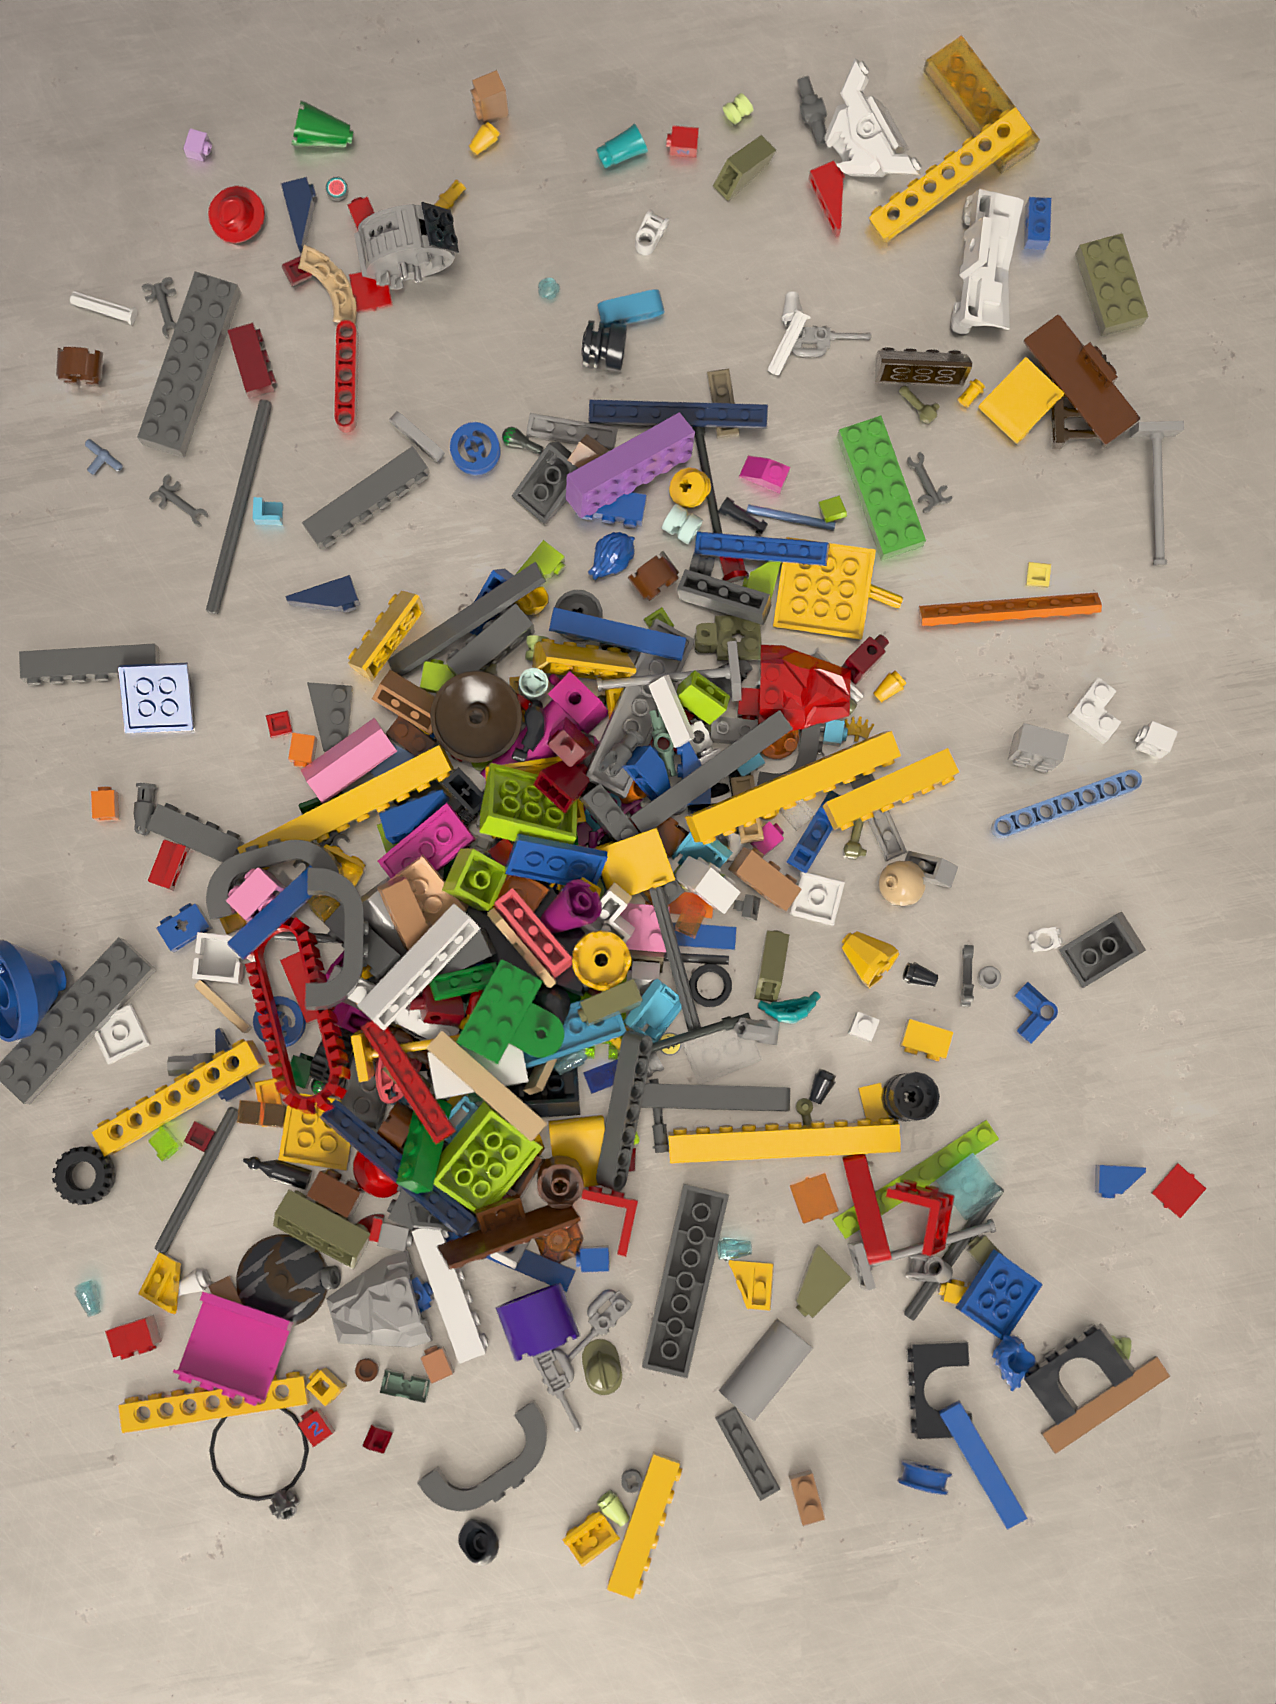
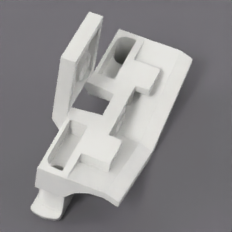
[951,189,1024,334]

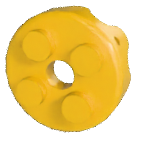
[572,931,631,990]

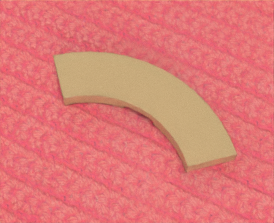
[298,245,357,325]
[488,908,556,988]

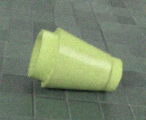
[597,1491,630,1527]

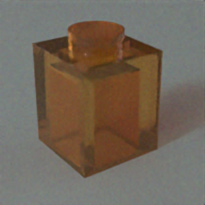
[674,901,707,939]

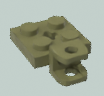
[694,615,762,660]

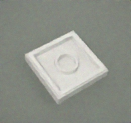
[789,871,845,926]
[94,1003,150,1064]

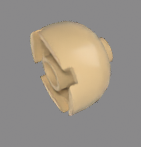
[879,861,925,906]

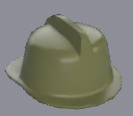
[582,1339,622,1395]

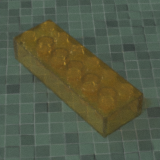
[923,35,1040,174]

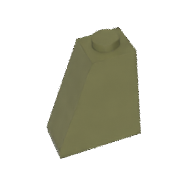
[713,135,776,201]
[754,930,790,1002]
[577,979,643,1027]
[795,1244,852,1318]

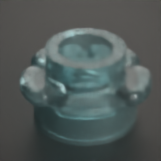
[538,278,560,299]

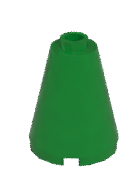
[291,101,354,147]

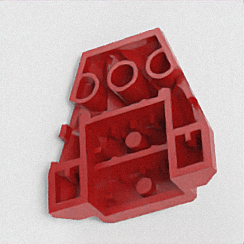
[758,645,851,734]

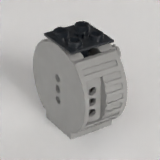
[354,202,459,290]

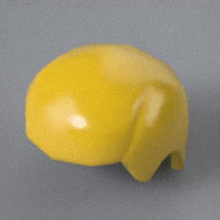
[513,586,549,615]

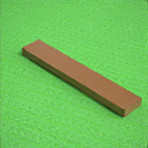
[1041,1356,1170,1454]

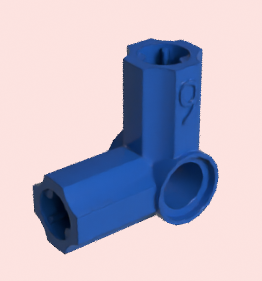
[1015,982,1058,1044]

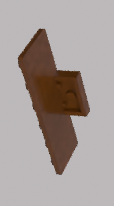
[1023,315,1140,445]
[437,1194,581,1270]

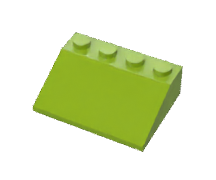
[479,763,577,844]
[434,1101,543,1213]

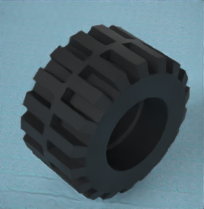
[310,1027,354,1086]
[52,1146,115,1205]

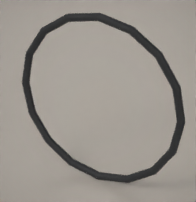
[209,1408,309,1501]

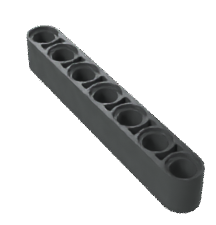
[596,1030,653,1192]
[641,1083,790,1111]

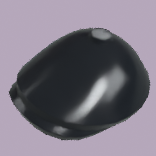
[532,985,571,1025]
[458,1520,499,1566]

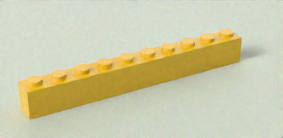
[685,731,901,845]
[237,745,455,870]
[668,1117,901,1163]

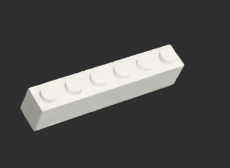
[357,904,480,1031]
[412,1228,489,1364]

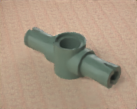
[649,709,677,777]

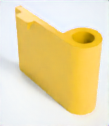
[978,357,1064,444]
[593,828,675,896]
[548,1115,605,1187]

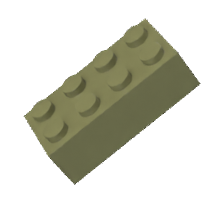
[1075,233,1148,336]
[273,1190,371,1269]

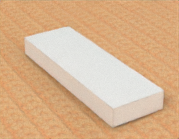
[648,675,695,748]

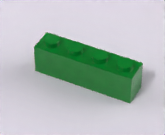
[396,1094,452,1193]

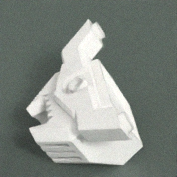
[824,58,922,177]

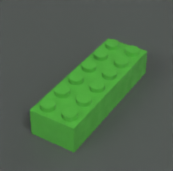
[837,416,926,560]

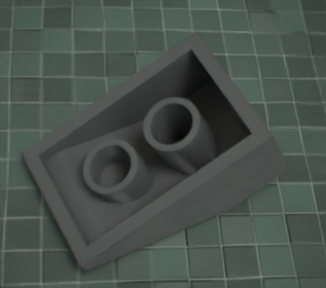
[512,441,578,524]
[1059,912,1146,988]

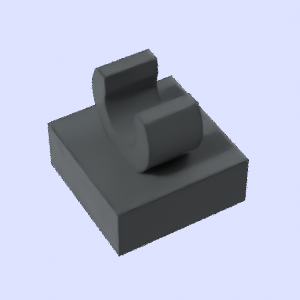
[733,894,761,921]

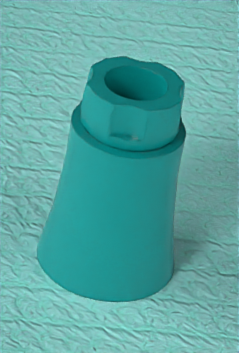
[596,123,648,168]

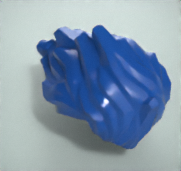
[588,532,635,580]
[992,1334,1036,1391]

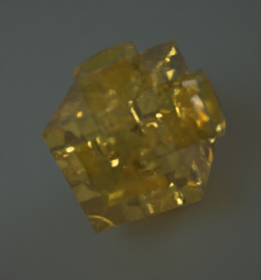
[307,895,341,923]

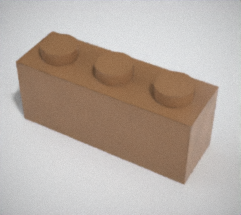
[470,70,509,125]
[372,670,435,734]
[728,847,802,911]
[377,875,432,951]

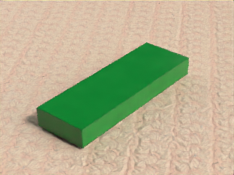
[429,962,497,1001]

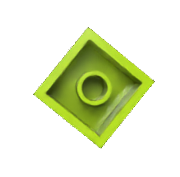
[442,848,507,911]

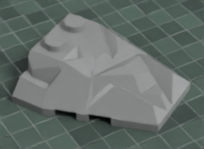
[326,1251,433,1347]

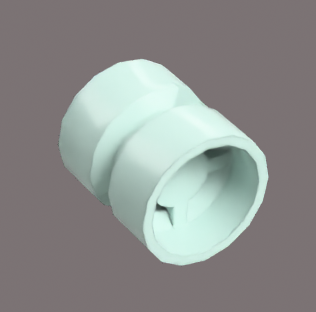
[662,504,703,545]
[518,668,548,702]

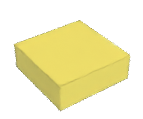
[1026,562,1051,588]

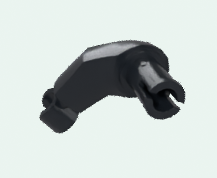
[511,699,546,762]

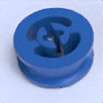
[450,422,501,475]
[253,996,306,1047]
[897,1460,952,1495]

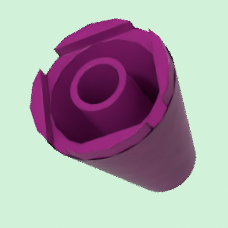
[540,880,602,934]

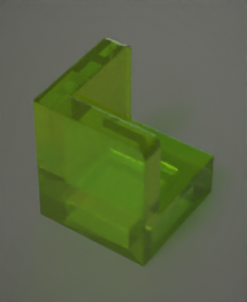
[148,1125,183,1162]

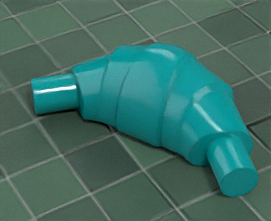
[758,991,821,1024]

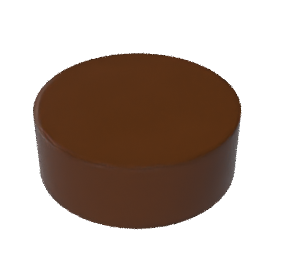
[355,1358,379,1382]

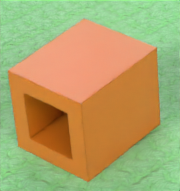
[288,733,318,768]
[91,787,119,821]

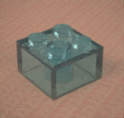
[936,1153,1003,1220]

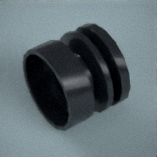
[581,320,627,372]
[881,1072,940,1122]

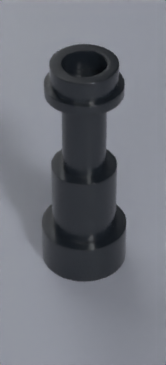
[718,497,768,535]

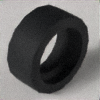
[689,964,732,1007]

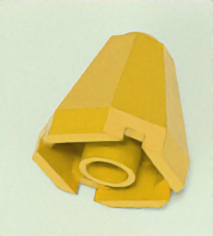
[842,931,900,988]

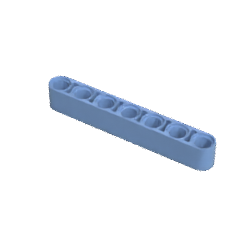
[991,770,1142,838]

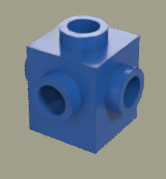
[411,1276,434,1313]

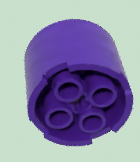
[495,1283,580,1361]

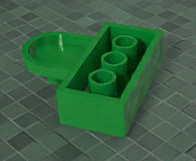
[456,959,564,1065]

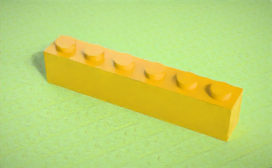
[823,748,959,831]
[607,1451,683,1599]

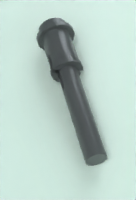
[649,1079,669,1153]

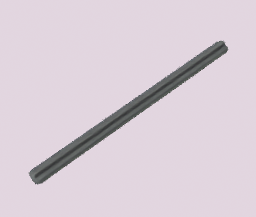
[206,399,272,614]

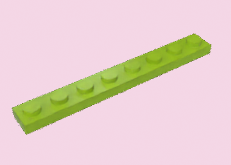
[832,1120,999,1239]

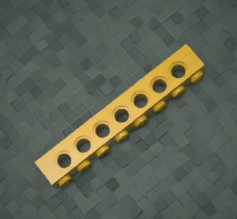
[869,107,1032,243]
[91,1039,266,1157]
[118,1371,310,1433]

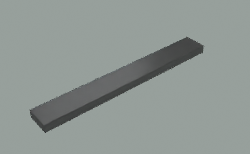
[388,562,546,676]
[630,710,793,833]

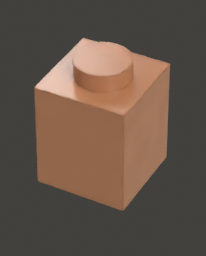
[421,1345,454,1384]

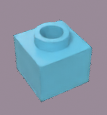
[823,720,848,747]

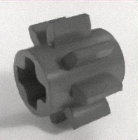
[268,1490,300,1520]

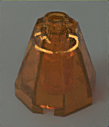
[534,1222,584,1263]

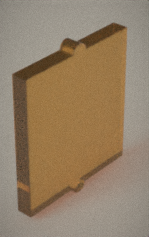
[790,1173,839,1224]

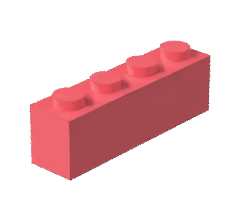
[495,888,572,979]

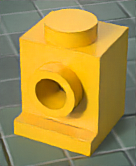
[938,1279,971,1304]
[306,1367,347,1406]

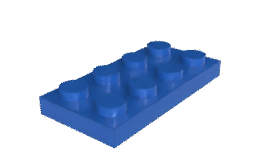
[505,834,608,885]

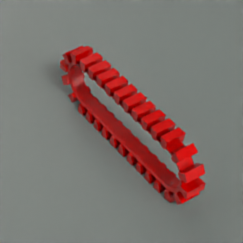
[245,917,351,1115]

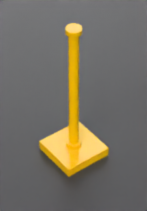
[351,1030,460,1082]

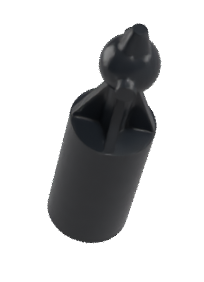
[243,1156,312,1190]

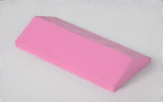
[301,718,397,804]

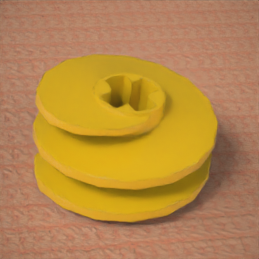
[669,467,711,508]

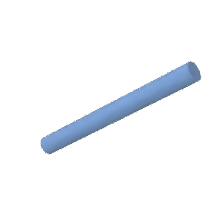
[747,504,836,531]

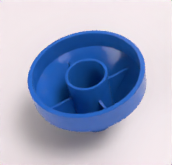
[0,940,66,1042]

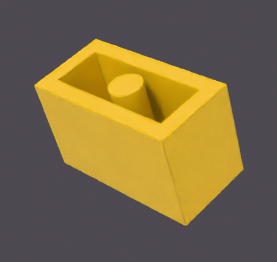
[900,1019,953,1062]

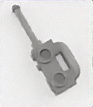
[792,326,872,357]
[567,1289,632,1362]
[533,1349,582,1432]

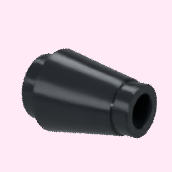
[903,962,938,987]
[809,1069,836,1105]

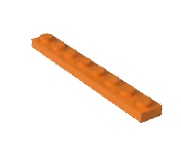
[919,592,1102,626]

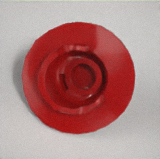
[208,186,265,243]
[353,1151,399,1198]

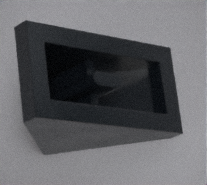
[442,767,484,816]

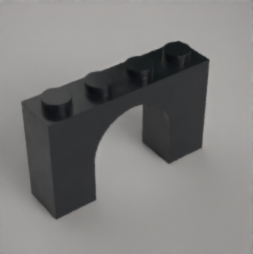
[1024,1323,1135,1425]
[906,1340,972,1439]

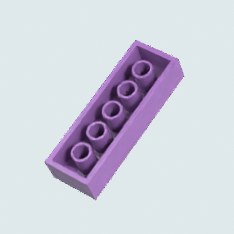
[566,412,695,518]

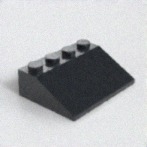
[505,1052,580,1118]

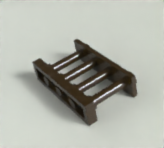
[1050,354,1110,449]

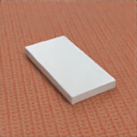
[428,1044,528,1100]

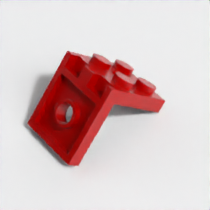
[886,1180,955,1256]
[581,1185,638,1257]

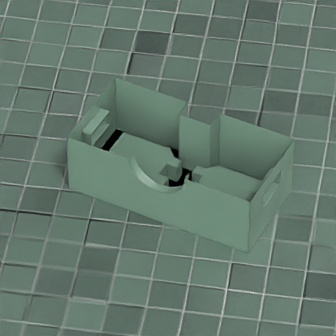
[380,1368,431,1403]

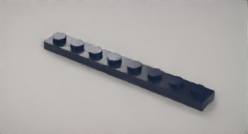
[588,400,768,429]
[320,1099,477,1239]

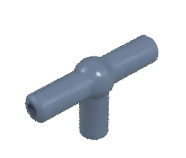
[85,439,123,475]

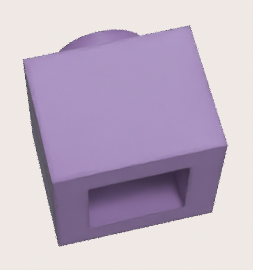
[183,129,212,162]

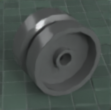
[555,590,603,644]

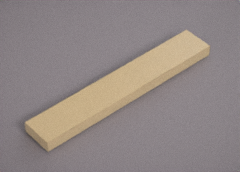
[426,1031,547,1142]

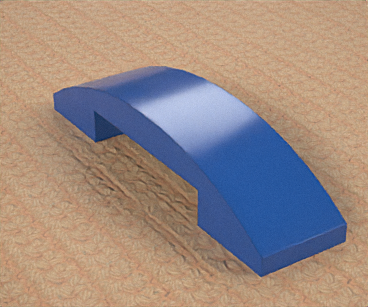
[787,791,841,874]

